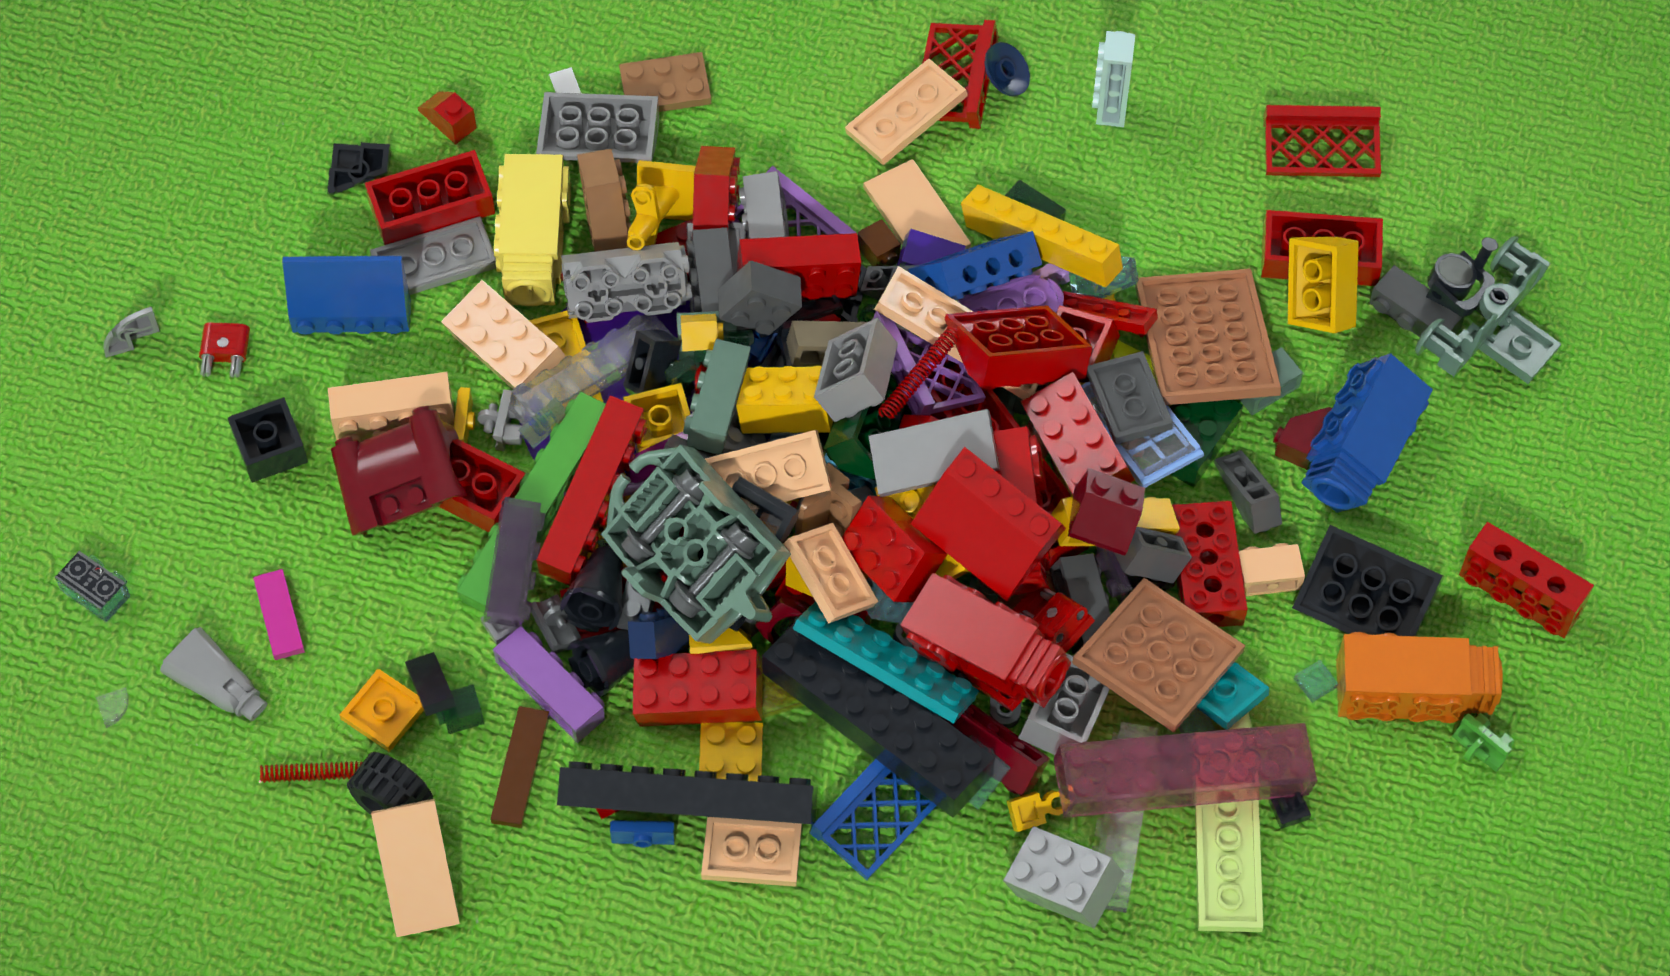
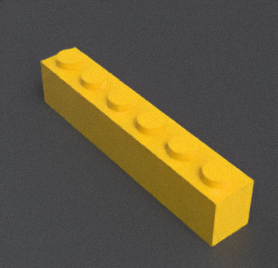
[961,185,1123,287]

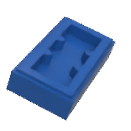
[610,820,675,848]

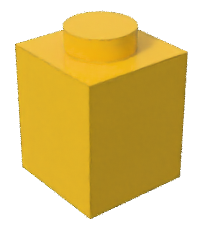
[680,314,724,352]

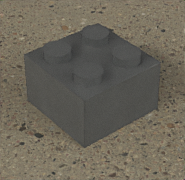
[718,260,802,335]

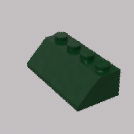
[824,374,912,481]

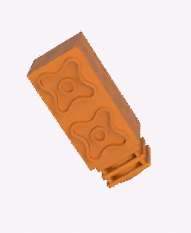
[1336,632,1503,723]

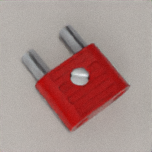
[199,322,250,378]
[1020,588,1088,646]

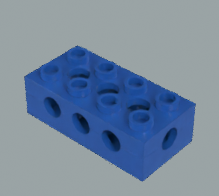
[908,231,1043,301]

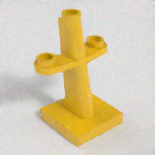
[627,160,696,250]

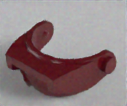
[756,597,811,644]

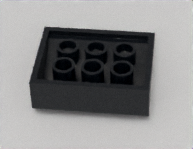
[1292,525,1445,636]

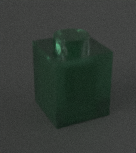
[436,684,484,734]

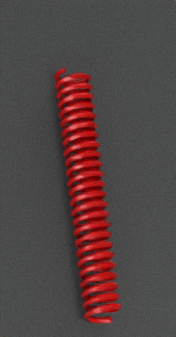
[878,327,959,419]
[258,761,363,783]

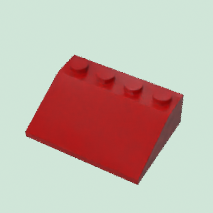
[944,305,1092,390]
[911,447,1066,601]

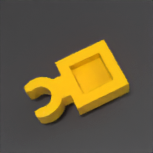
[1006,790,1065,832]

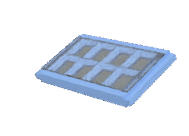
[1081,382,1204,488]

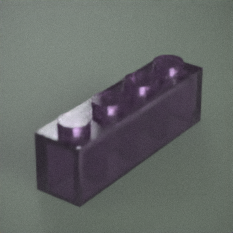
[483,497,545,628]

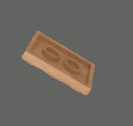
[619,52,711,112]

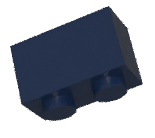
[628,607,690,659]

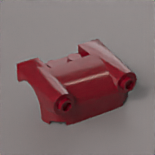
[331,406,466,536]

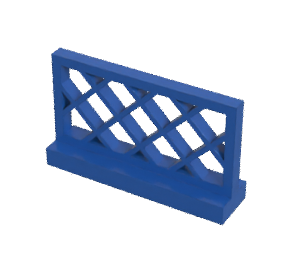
[810,759,937,880]

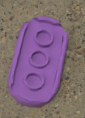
[957,274,1064,313]

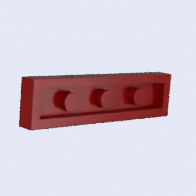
[1063,291,1158,335]

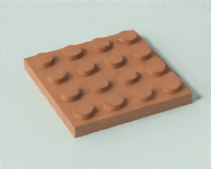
[1072,578,1245,732]

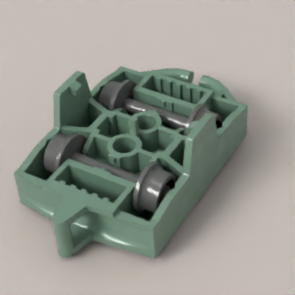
[601,444,791,644]

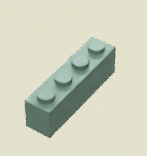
[683,339,751,455]

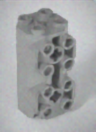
[561,242,692,323]

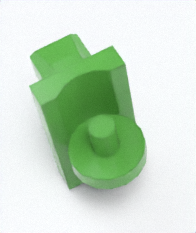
[1452,713,1514,772]

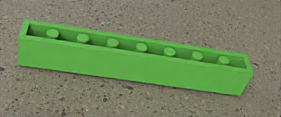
[457,391,606,614]

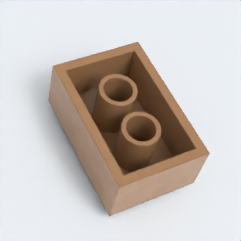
[577,149,631,252]

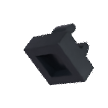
[1269,787,1311,829]

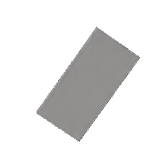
[370,216,496,295]
[869,409,1000,497]

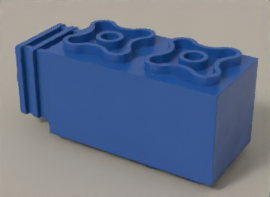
[1301,353,1433,513]

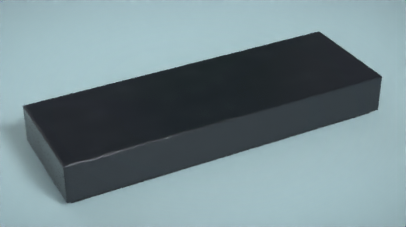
[405,652,456,716]

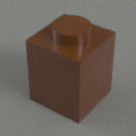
[858,219,901,266]

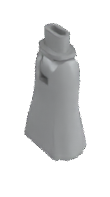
[160,627,267,721]

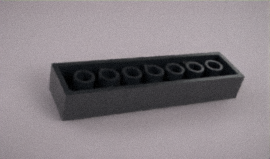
[762,623,995,818]
[557,761,818,824]

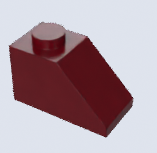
[1273,407,1332,470]

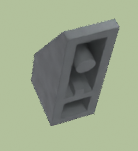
[1214,450,1282,534]

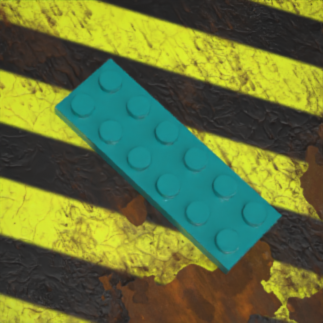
[793,601,979,724]

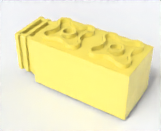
[494,154,571,306]

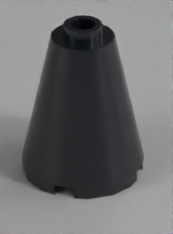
[560,546,623,632]
[567,629,634,698]

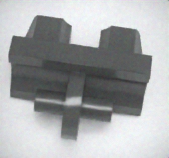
[529,594,581,654]

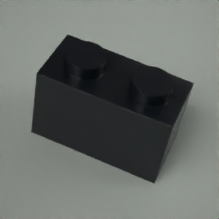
[623,330,682,394]

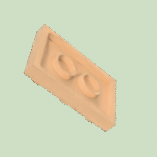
[783,523,879,624]
[701,817,802,887]

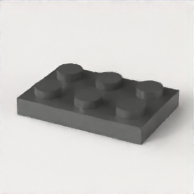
[1086,351,1173,445]

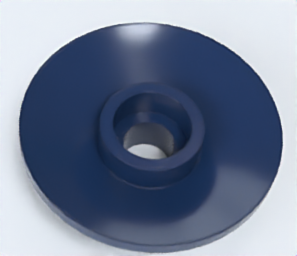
[985,42,1030,96]

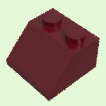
[1068,468,1145,556]

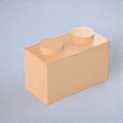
[1239,543,1305,596]

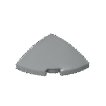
[103,306,160,358]

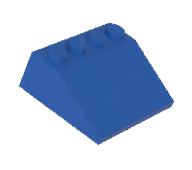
[282,256,411,335]

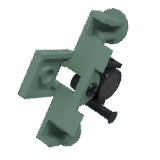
[1415,236,1561,384]

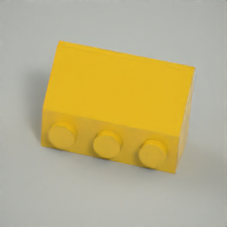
[1288,237,1358,333]

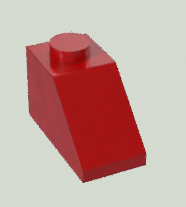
[418,91,477,145]

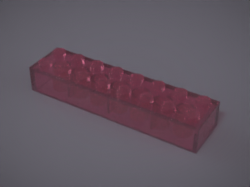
[1054,723,1317,818]

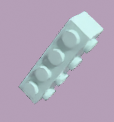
[1092,31,1135,127]

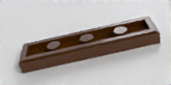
[490,706,550,829]

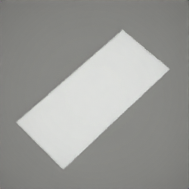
[549,67,581,93]

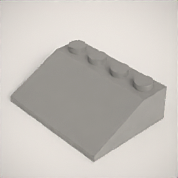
[536,92,659,163]

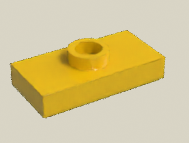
[453,387,475,444]

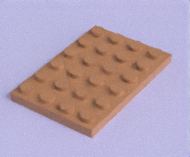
[1135,269,1281,405]

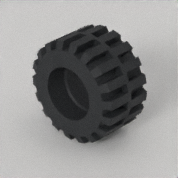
[347,752,433,815]

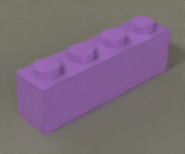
[493,626,605,743]

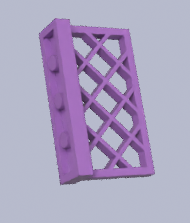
[730,166,856,236]
[872,311,985,415]

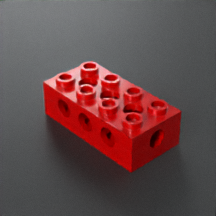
[1172,501,1247,627]
[1459,521,1594,639]

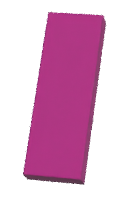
[253,569,305,660]

